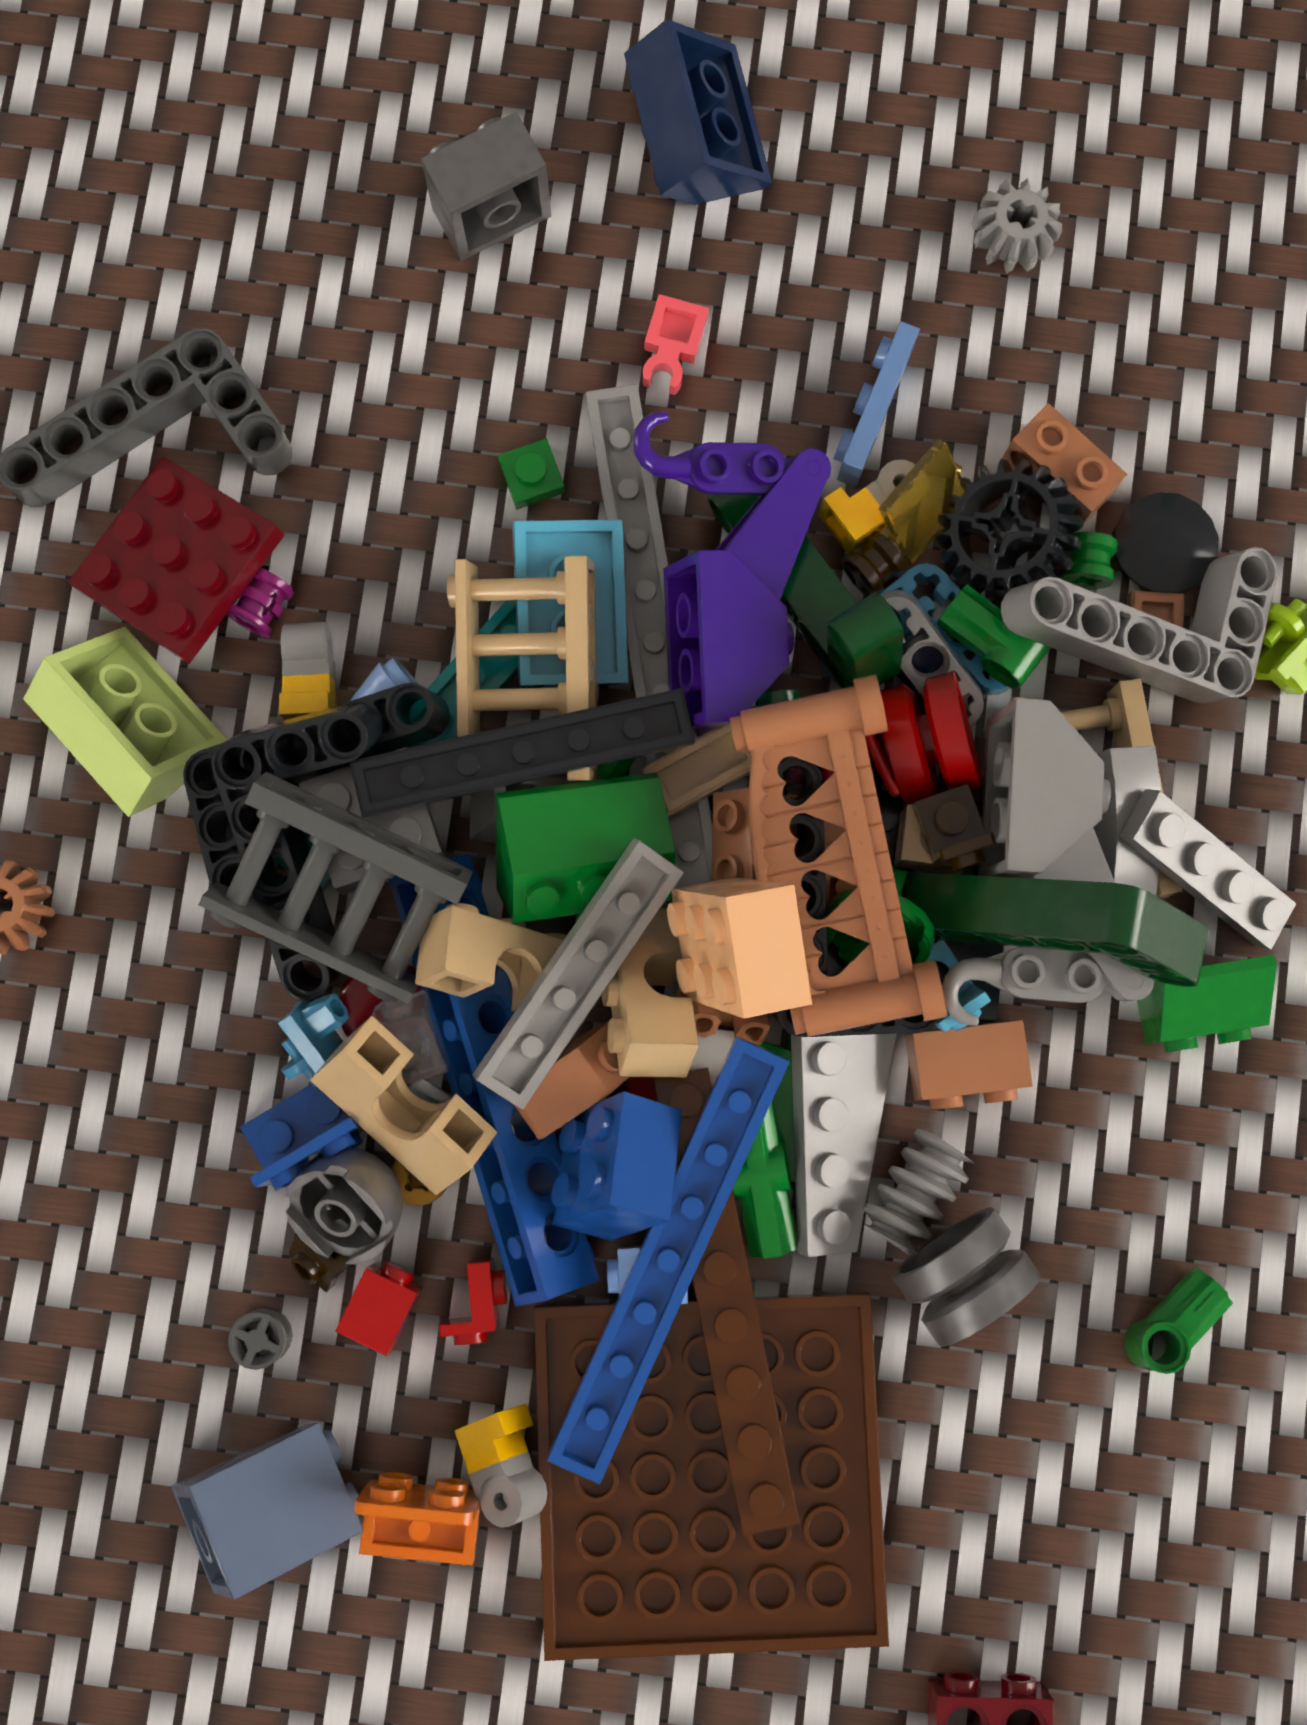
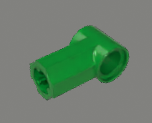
[936,584,1051,690]
[1124,1267,1233,1374]

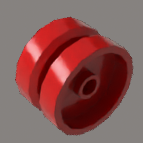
[880,671,983,806]

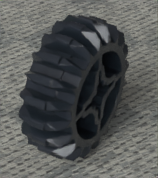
[936,458,1084,604]

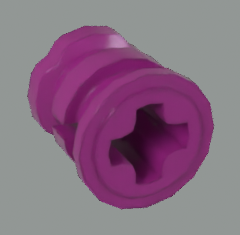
[227,568,294,638]

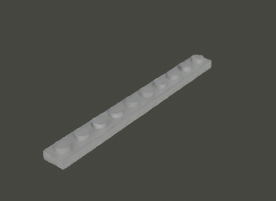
[586,384,713,903]

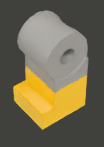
[818,459,924,553]
[279,622,336,720]
[454,1403,547,1528]

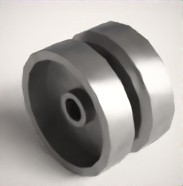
[891,1207,1041,1347]

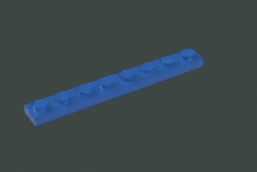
[547,1036,790,1484]

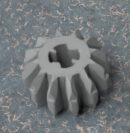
[972,178,1062,274]

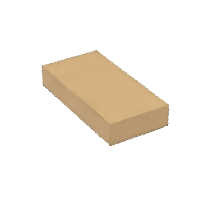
[641,724,752,819]

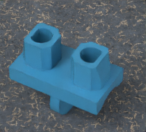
[278,993,349,1087]

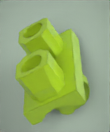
[1255,599,1307,695]

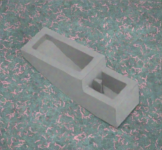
[1093,745,1161,895]

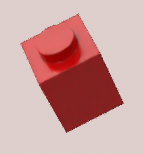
[335,1260,423,1356]

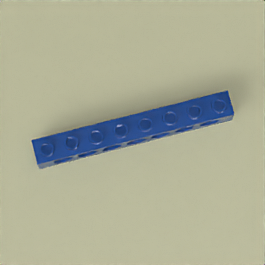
[388,854,599,1307]

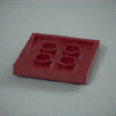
[68,456,285,664]

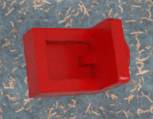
[438,1258,507,1345]

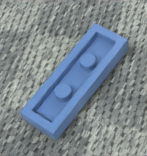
[833,321,920,488]

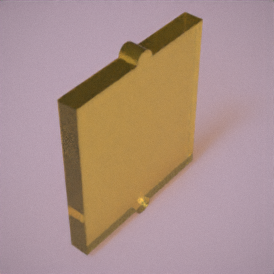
[878,439,965,564]

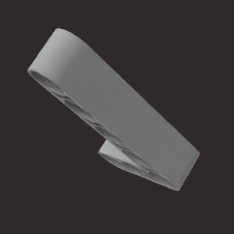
[1001,547,1277,704]

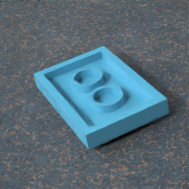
[512,520,629,687]

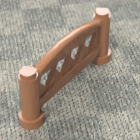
[730,674,947,1037]

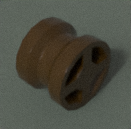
[841,531,908,596]

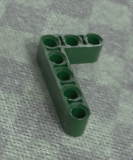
[708,494,903,689]
[901,872,1209,987]

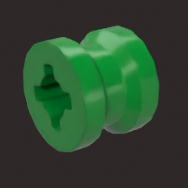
[1060,532,1118,589]

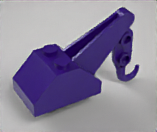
[633,411,831,731]

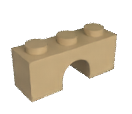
[415,903,567,1012]
[602,908,699,1078]
[310,1016,497,1195]

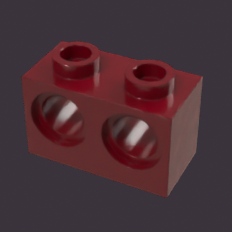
[928,1671,1054,1725]

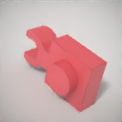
[643,294,709,395]

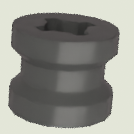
[228,1307,293,1370]

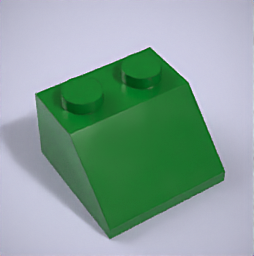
[1137,955,1277,1053]

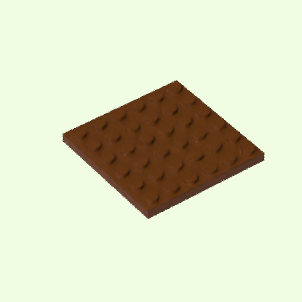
[534,1292,889,1661]

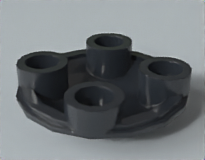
[1111,492,1219,593]

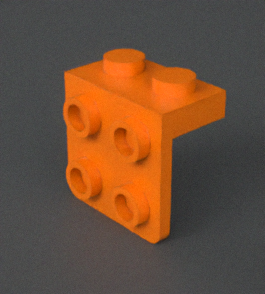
[354,1472,481,1566]

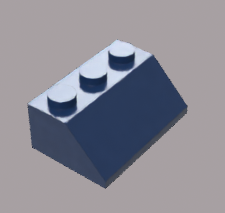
[624,19,772,205]

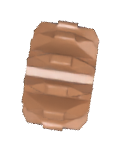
[0,860,56,954]

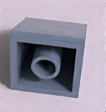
[171,1423,363,1600]

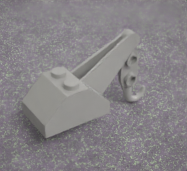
[942,697,1154,1026]

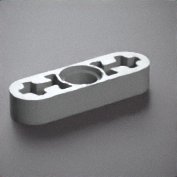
[881,590,984,726]

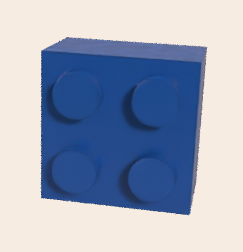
[551,1092,682,1241]

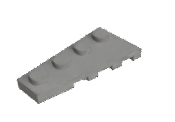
[791,1033,897,1257]

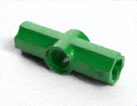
[733,1102,797,1259]

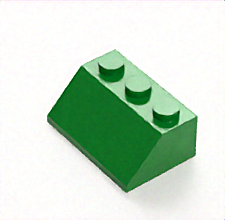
[495,772,676,924]

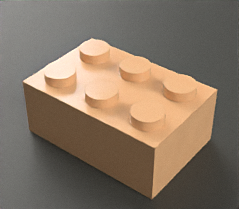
[667,877,812,1018]

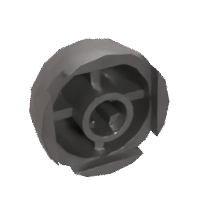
[285,1148,403,1265]

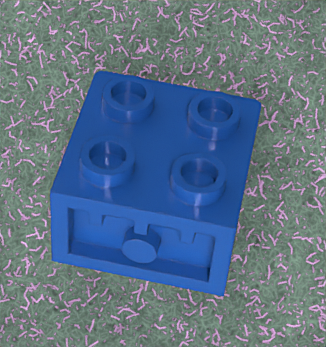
[240,1084,365,1191]

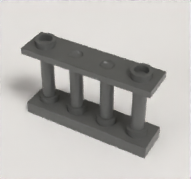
[198,772,473,1004]

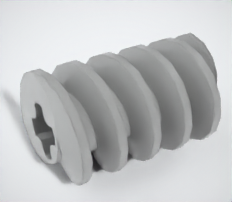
[863,1129,974,1258]

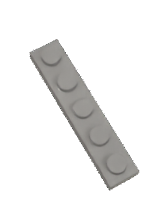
[472,838,684,1110]

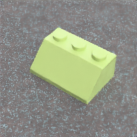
[23,627,227,817]

